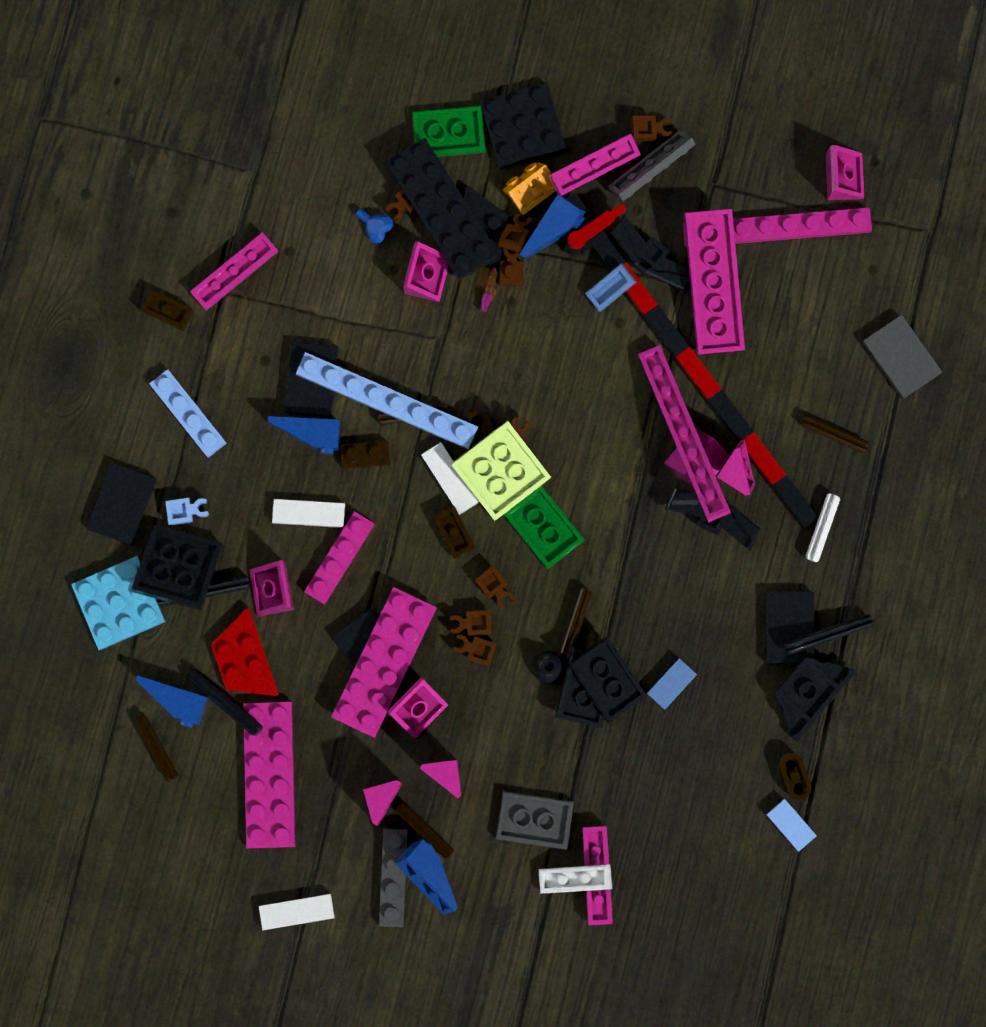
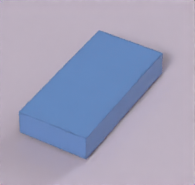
[585,264,636,312]
[647,658,697,710]

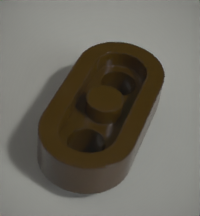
[467,410,494,446]
[778,753,811,800]

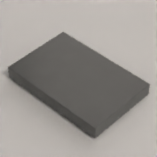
[862,315,942,399]
[496,791,574,850]

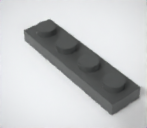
[608,130,696,201]
[379,829,408,927]

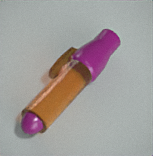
[480,267,498,312]

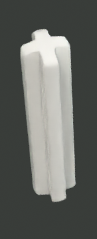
[806,494,840,562]

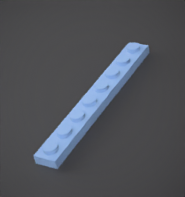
[296,352,479,450]

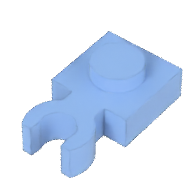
[165,498,209,526]

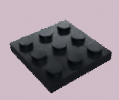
[480,83,566,168]
[131,525,223,611]

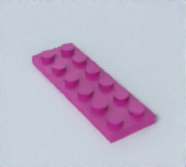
[684,209,745,355]
[331,587,437,738]
[243,702,295,849]

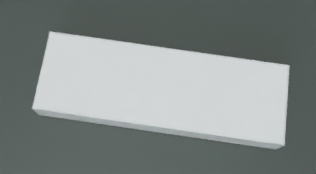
[421,443,479,515]
[272,499,345,528]
[538,864,612,894]
[259,894,335,930]

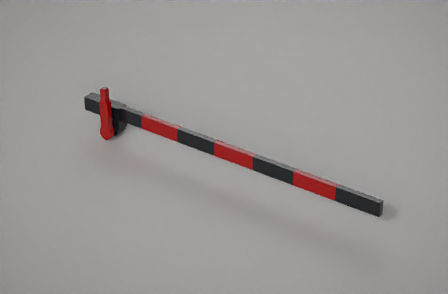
[564,193,819,529]

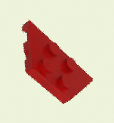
[211,608,279,696]

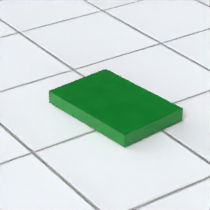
[412,106,485,157]
[503,486,585,570]

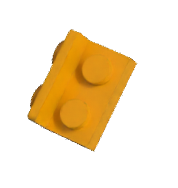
[503,162,556,215]

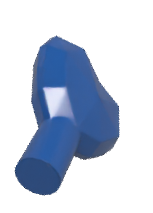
[356,209,393,243]

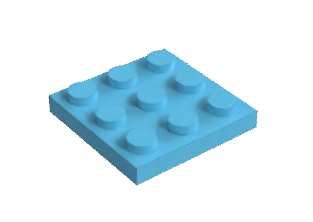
[71,556,166,650]

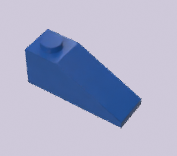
[519,195,586,258]
[268,416,341,455]
[136,676,208,728]
[395,839,458,915]

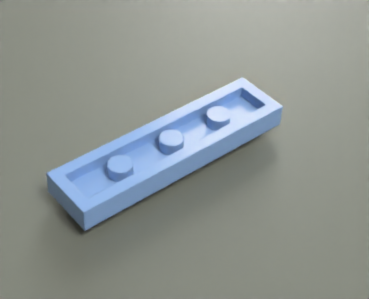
[149,369,227,458]

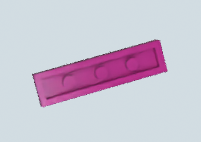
[548,134,641,196]
[190,232,278,311]
[304,511,375,605]
[582,826,613,925]

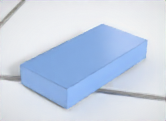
[766,799,817,852]

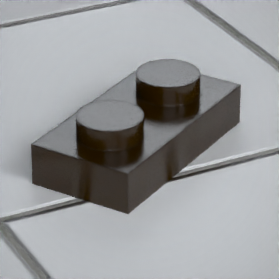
[140,289,194,331]
[341,441,390,469]
[433,506,476,559]

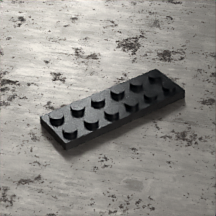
[385,138,499,281]

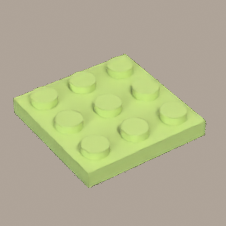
[451,420,551,521]

